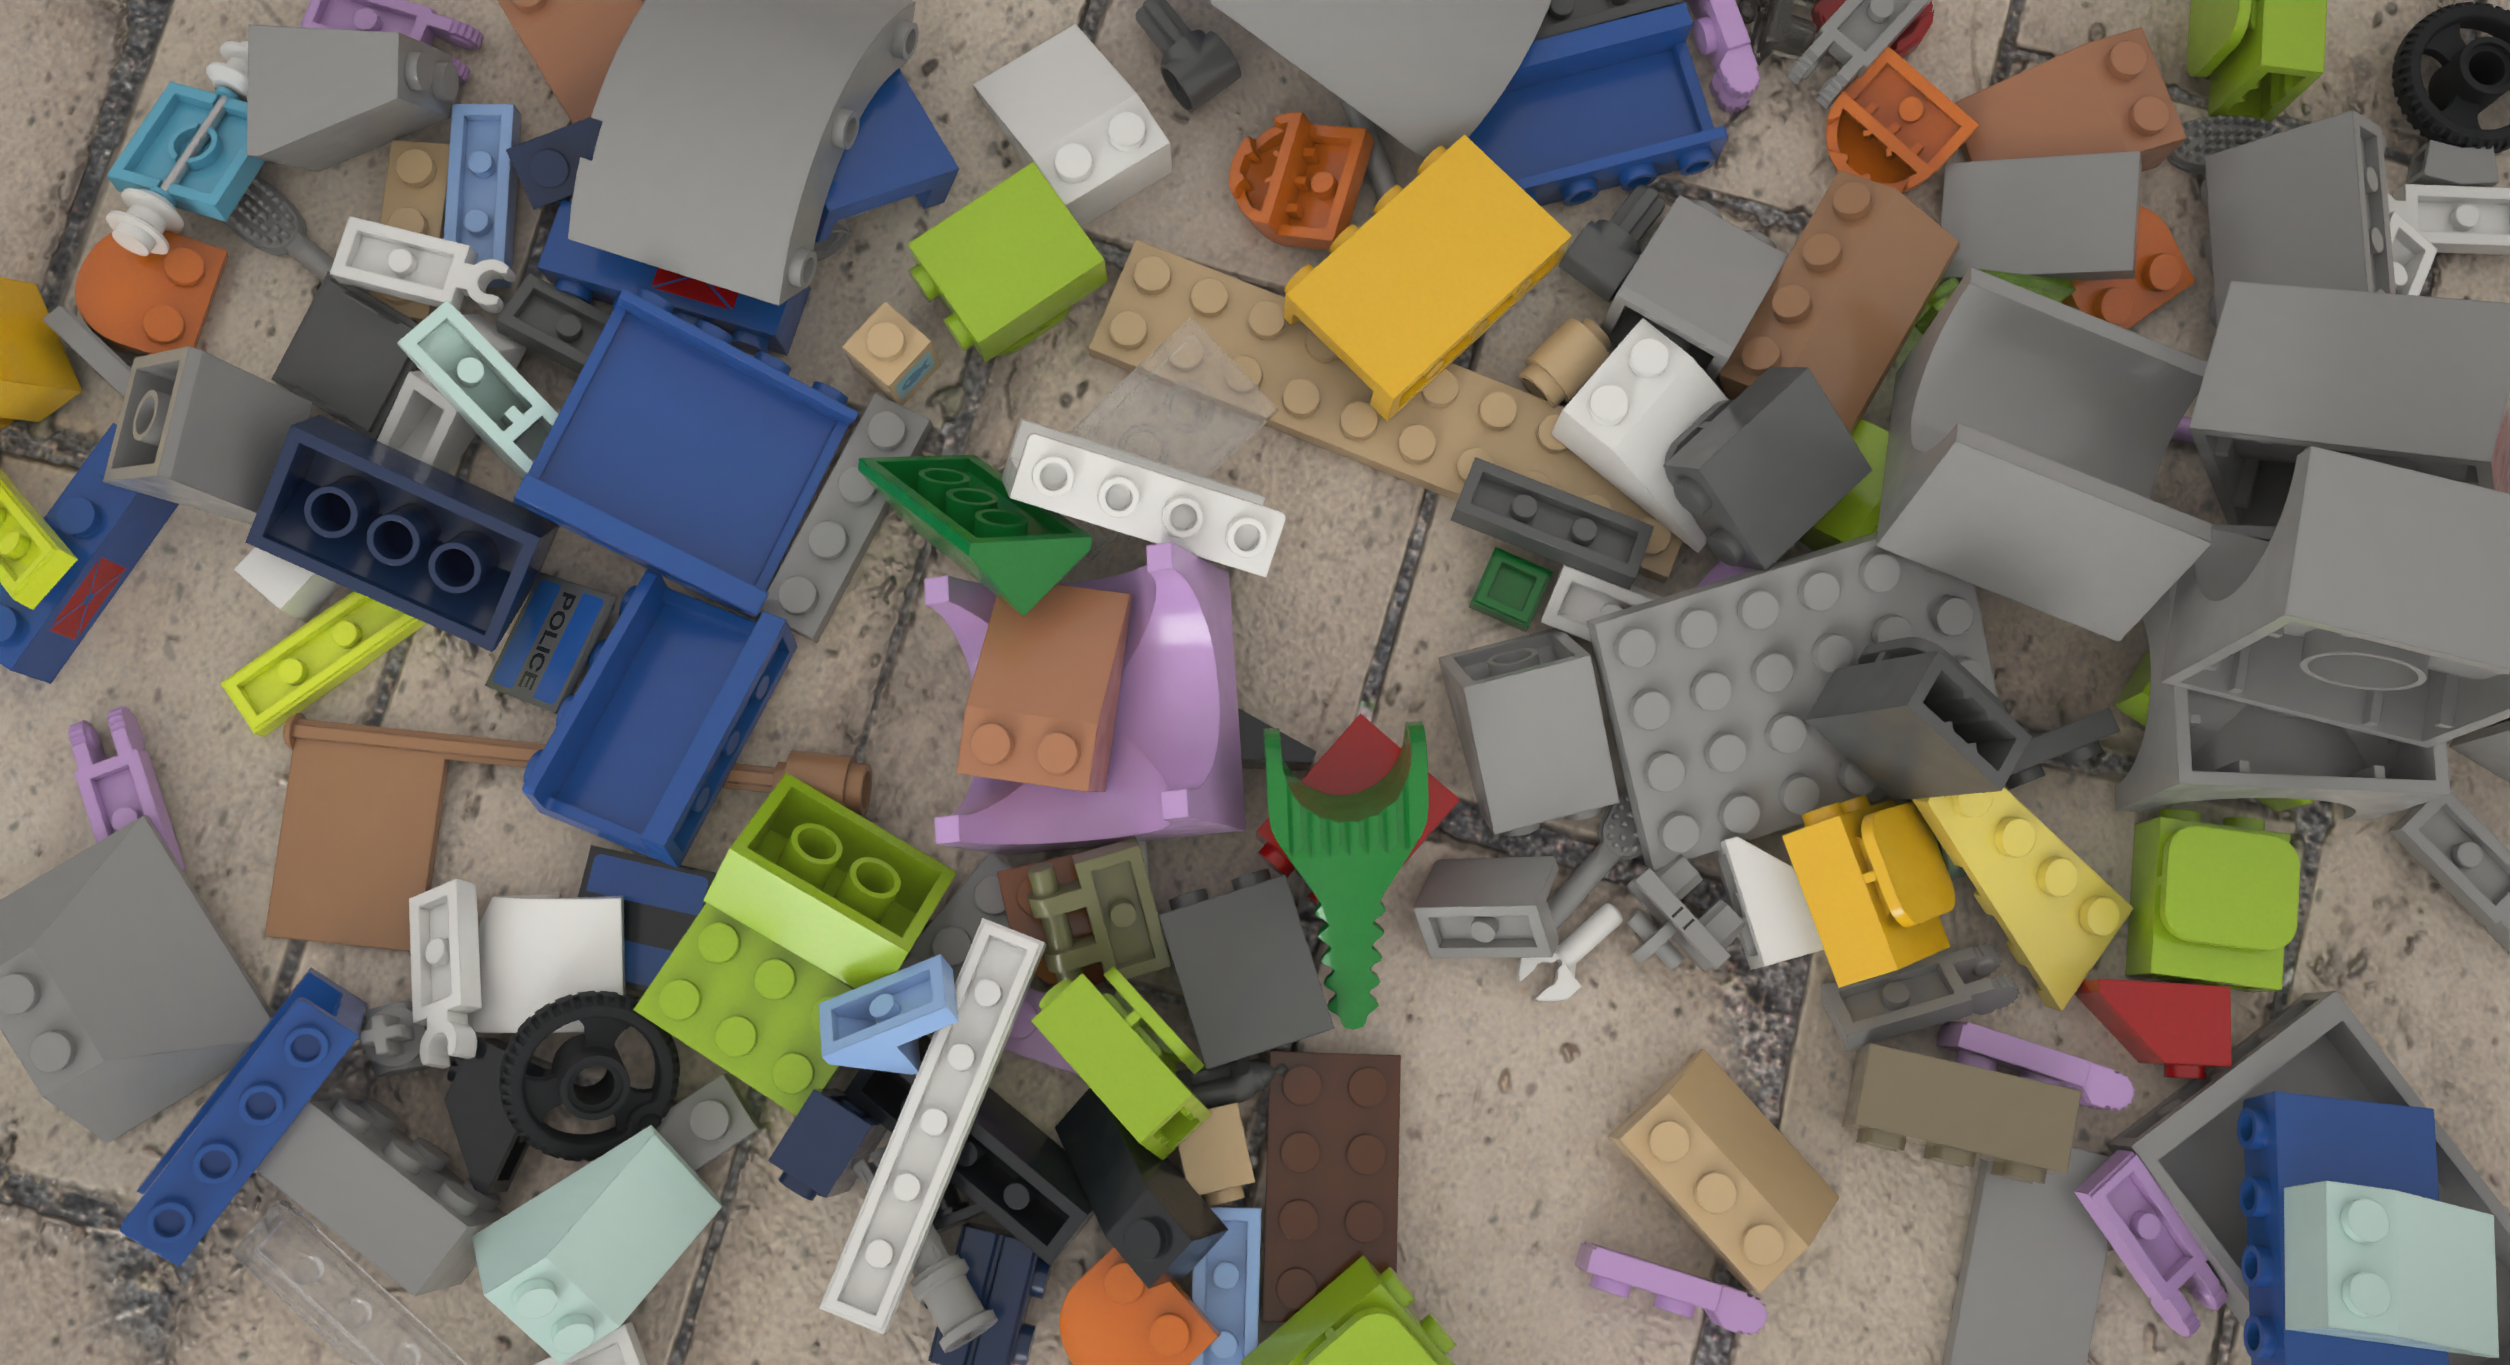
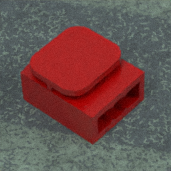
[1256,713,1460,906]

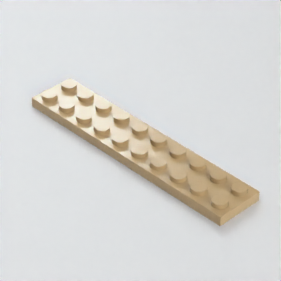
[1088,239,1683,583]

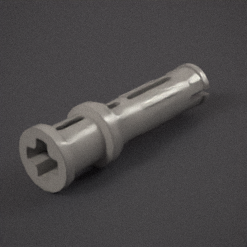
[853,1146,998,1353]

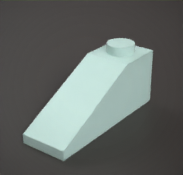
[397,299,559,481]

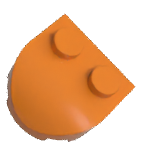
[1826,46,1979,194]
[1229,112,1375,251]
[2039,205,2195,330]
[75,231,229,356]
[1059,1247,1221,1365]

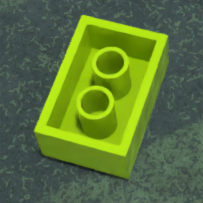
[703,772,957,989]
[633,903,855,1116]

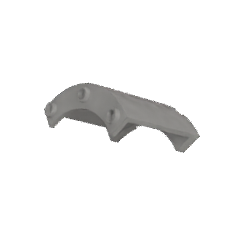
[568,0,919,306]

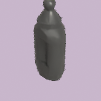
[1176,1058,1288,1109]

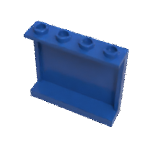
[513,289,859,619]

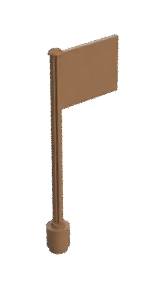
[265,713,872,952]

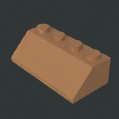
[1719,170,1960,436]

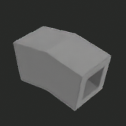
[2405,140,2499,187]

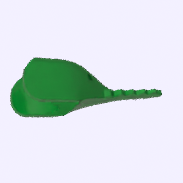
[1263,721,1429,1030]

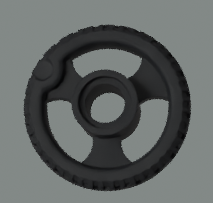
[2392,2,2510,153]
[499,991,680,1162]

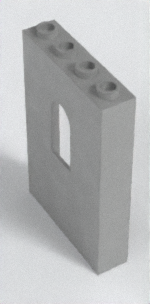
[2106,991,2510,1365]

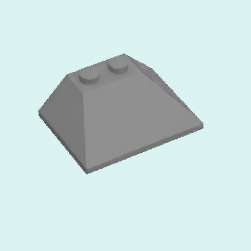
[0,815,273,1143]

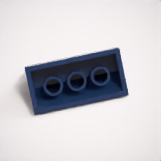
[245,415,560,652]

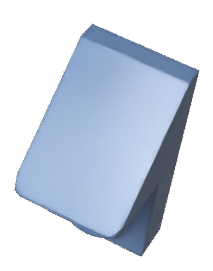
[818,954,959,1075]

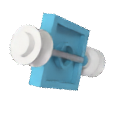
[106,41,266,256]

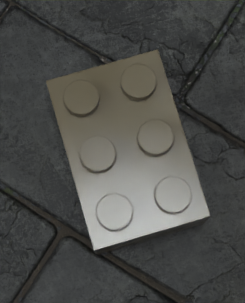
[1842,1043,2082,1184]

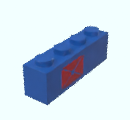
[537,199,811,356]
[0,423,179,684]

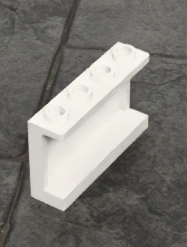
[1001,418,1286,577]

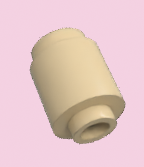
[1519,318,1611,409]

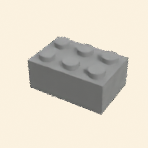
[255,1097,507,1296]

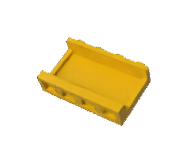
[1283,134,1572,422]

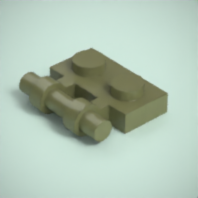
[1027,837,1171,985]

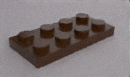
[1262,1051,1401,1322]

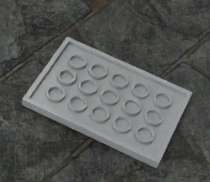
[1587,532,1998,871]

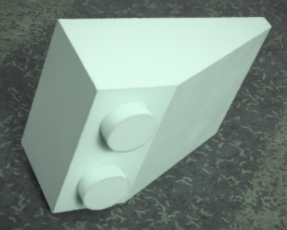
[472,1125,722,1364]
[2284,1181,2499,1358]

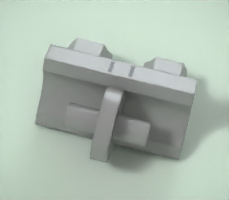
[1625,854,1745,972]

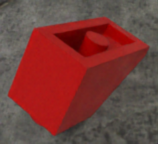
[2075,979,2232,1079]

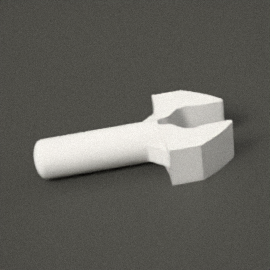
[1516,903,1623,1002]

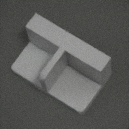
[1413,856,1559,958]

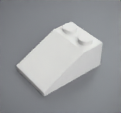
[973,24,1172,227]
[1551,318,1729,553]

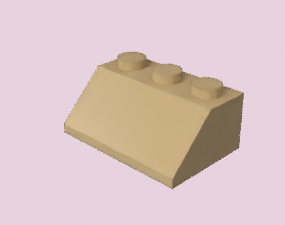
[1608,1049,1840,1294]

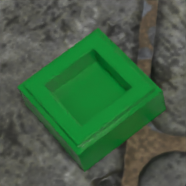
[1469,547,1553,632]

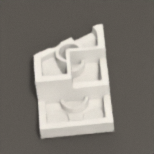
[468,894,625,1033]

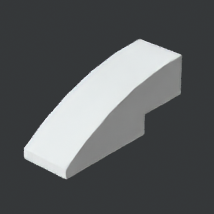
[377,314,527,473]

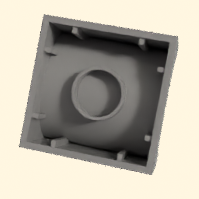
[1876,267,2213,642]
[2189,281,2510,527]
[2161,446,2510,748]

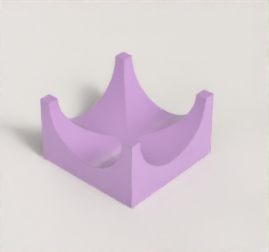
[924,542,1246,856]

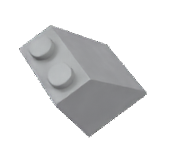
[247,24,459,172]
[1600,194,1788,381]
[103,346,312,525]
[1438,628,1620,837]

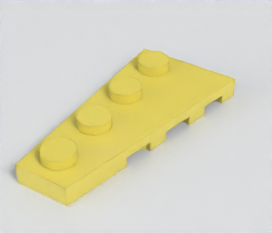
[1912,787,2134,1011]

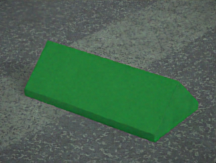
[858,455,1092,617]

